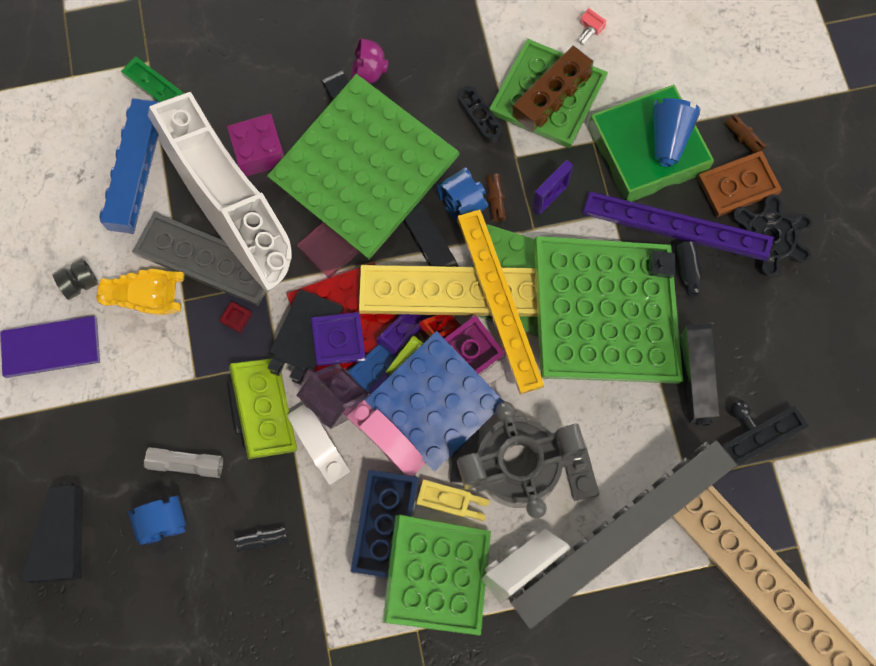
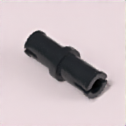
[234,526,288,553]

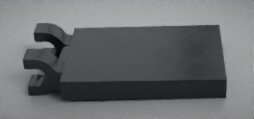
[267,289,344,385]

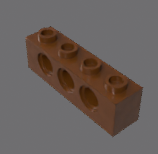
[512,45,594,132]

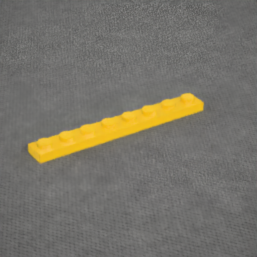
[457,210,544,395]

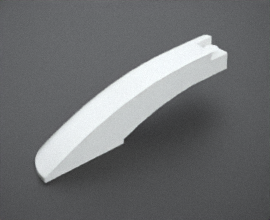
[148,92,291,292]

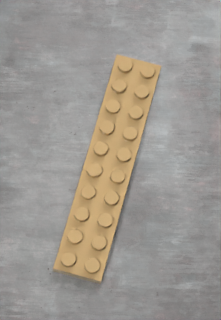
[672,485,876,666]

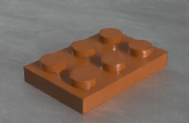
[697,151,782,217]

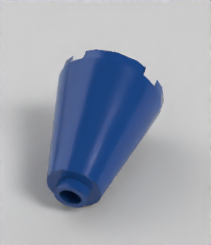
[653,98,701,167]

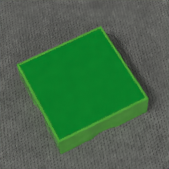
[588,84,714,202]

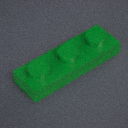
[121,56,184,103]

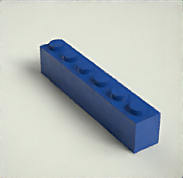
[99,98,159,234]

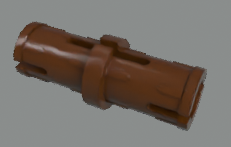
[725,114,767,153]
[486,174,506,222]

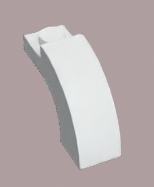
[287,402,350,485]

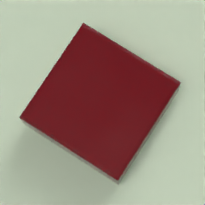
[219,301,253,334]

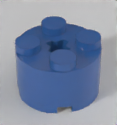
[436,168,488,223]
[128,496,187,545]

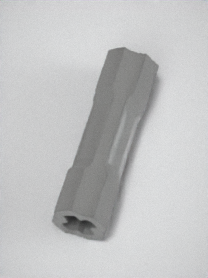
[144,447,223,478]

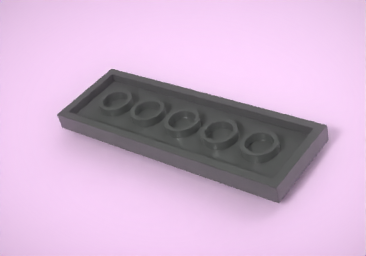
[132,212,266,307]

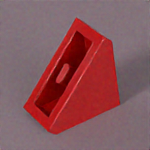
[419,315,461,340]

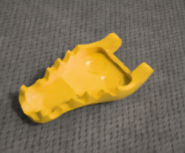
[96,269,184,315]

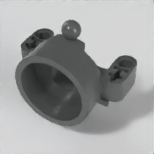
[457,402,587,519]

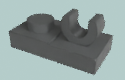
[565,447,600,501]

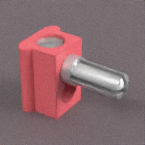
[578,8,606,45]

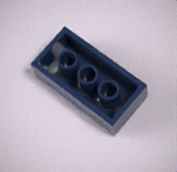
[350,470,419,580]

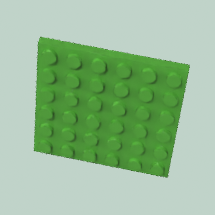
[267,74,460,260]
[534,236,683,384]

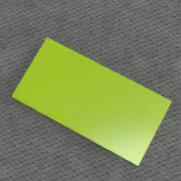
[229,359,298,459]

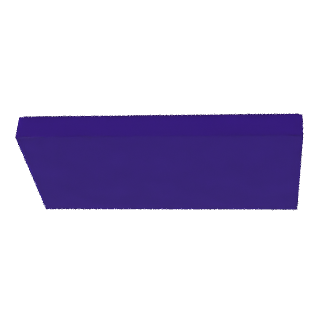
[0,316,100,378]

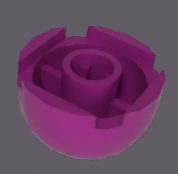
[351,38,388,84]

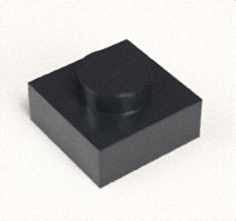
[649,250,675,279]

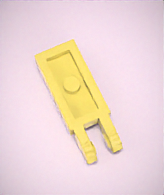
[416,480,490,522]

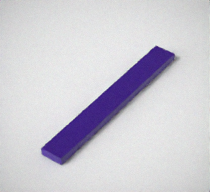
[583,191,774,261]

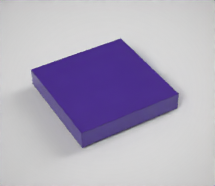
[532,160,573,215]
[311,312,366,366]

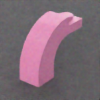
[347,399,426,477]

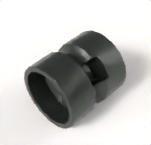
[52,258,98,300]

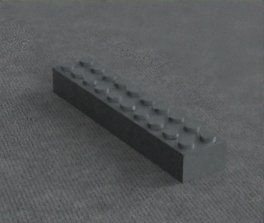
[511,440,737,629]

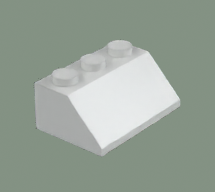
[482,529,570,604]

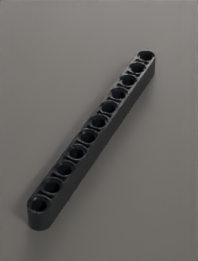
[321,70,459,267]

